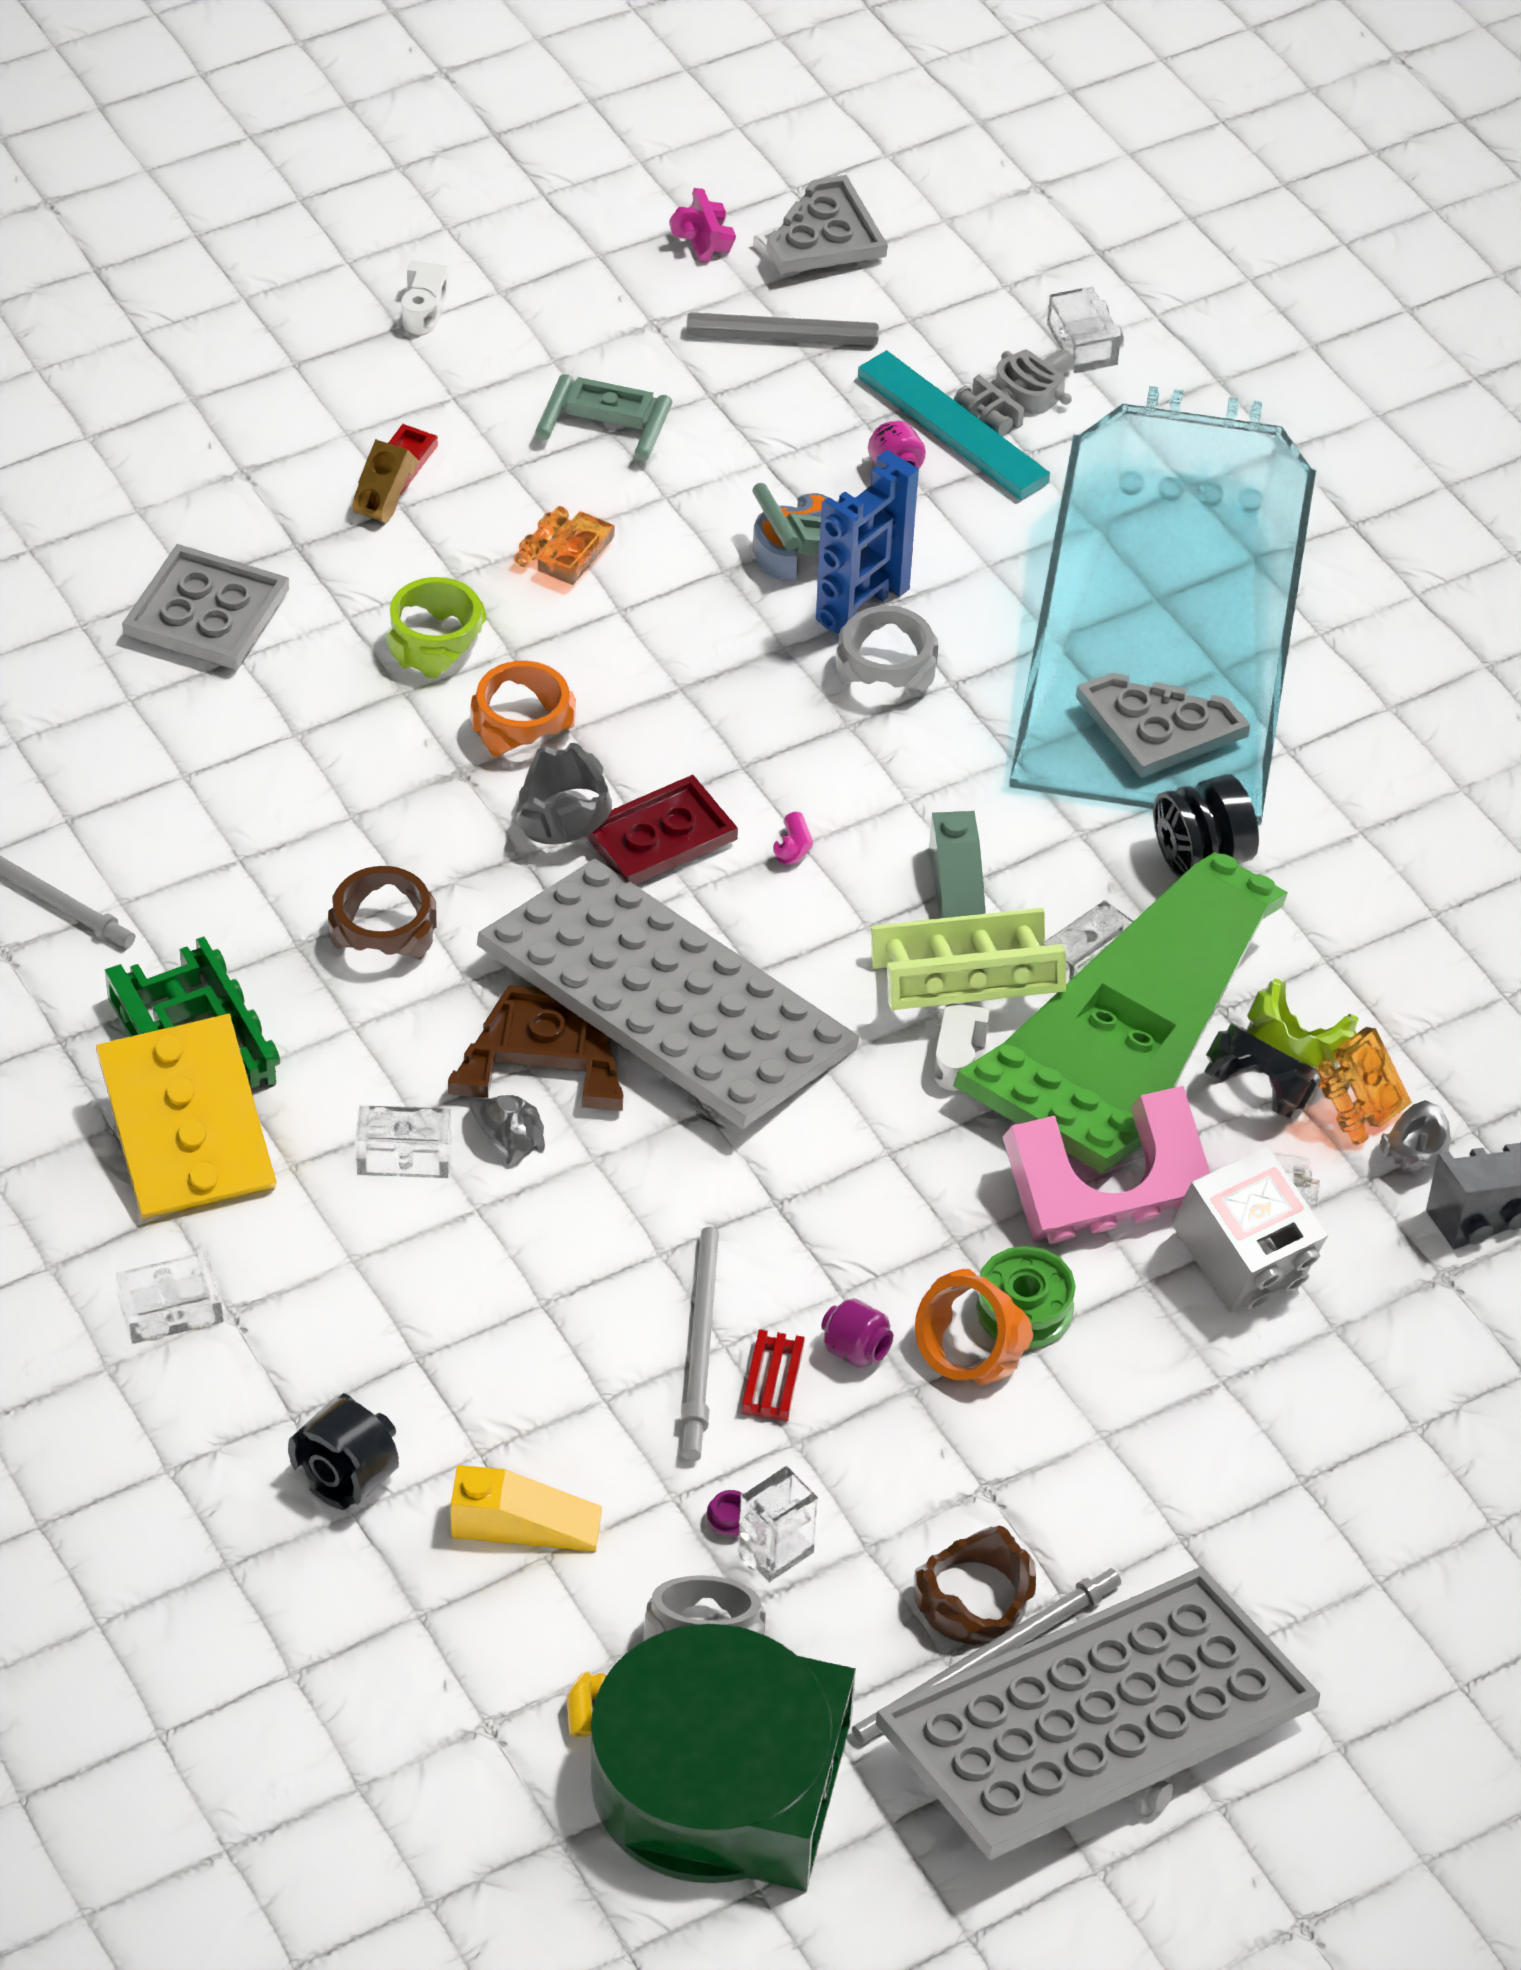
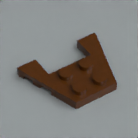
[448,985,624,1111]

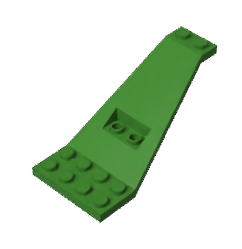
[953,852,1288,1173]

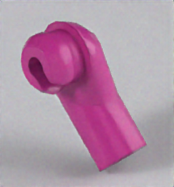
[773,812,813,865]

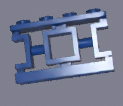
[816,450,919,635]

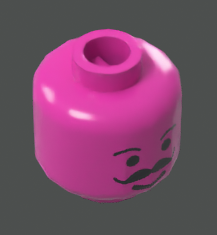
[867,420,926,469]

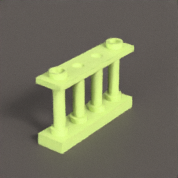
[871,908,1066,1010]

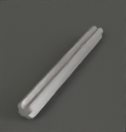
[686,312,879,346]

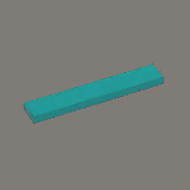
[857,350,1050,500]

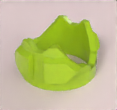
[386,577,487,678]
[1247,978,1359,1071]

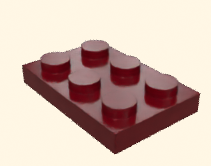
[585,774,738,885]

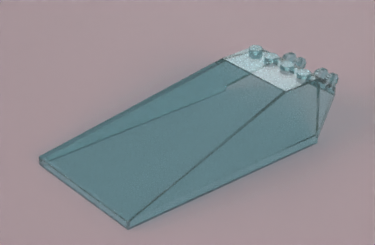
[1009,386,1316,825]

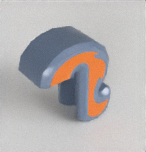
[753,493,828,580]

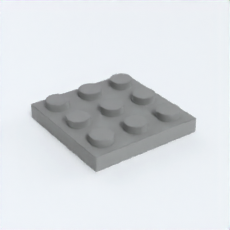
[122,544,289,670]

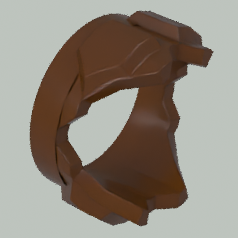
[328,866,437,960]
[914,1525,1036,1644]

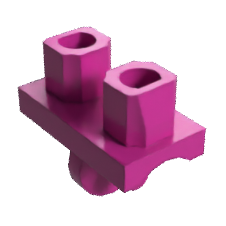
[669,188,736,262]

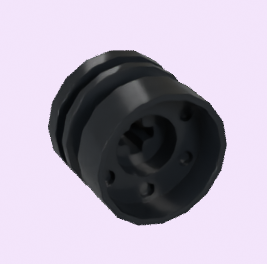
[1153,774,1259,878]

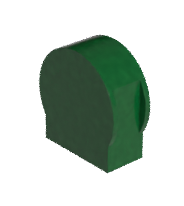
[591,1624,856,1891]

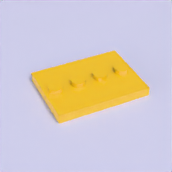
[96,1014,277,1220]

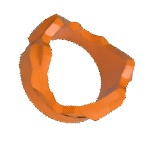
[470,660,576,757]
[915,1269,1033,1385]

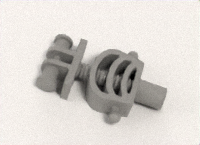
[954,348,1075,436]

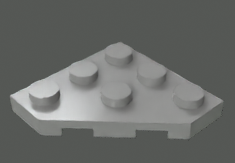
[766,175,888,274]
[1076,672,1250,778]

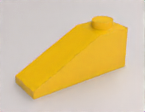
[450,1465,602,1552]

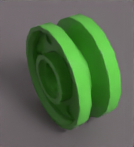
[976,1246,1076,1349]

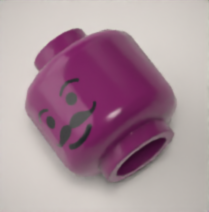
[821,1298,894,1368]

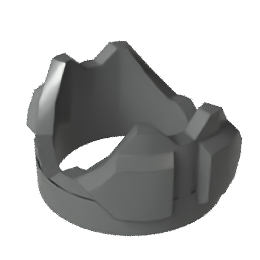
[516,743,612,844]

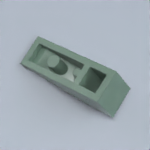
[929,810,986,918]

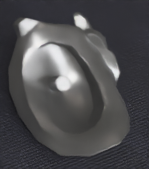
[469,1095,545,1167]
[1380,1100,1451,1173]

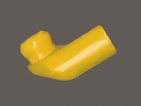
[567,1671,607,1737]

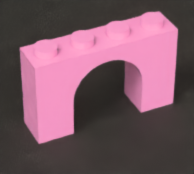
[1002,1085,1210,1244]

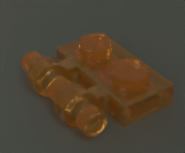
[513,506,615,586]
[1316,1027,1412,1145]

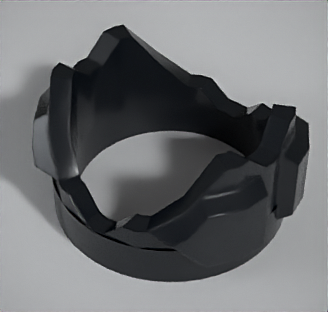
[1204,1022,1318,1119]

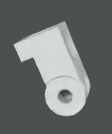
[401,260,449,335]
[934,1003,990,1091]

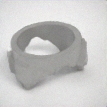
[836,606,938,694]
[643,1575,766,1641]

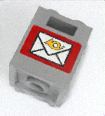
[1172,1146,1329,1313]

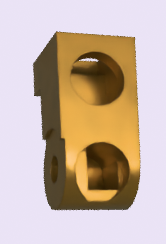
[353,439,419,523]

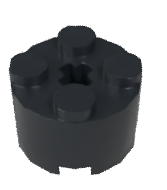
[287,1393,399,1510]

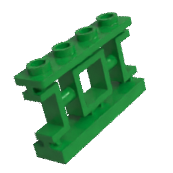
[104,936,280,1088]

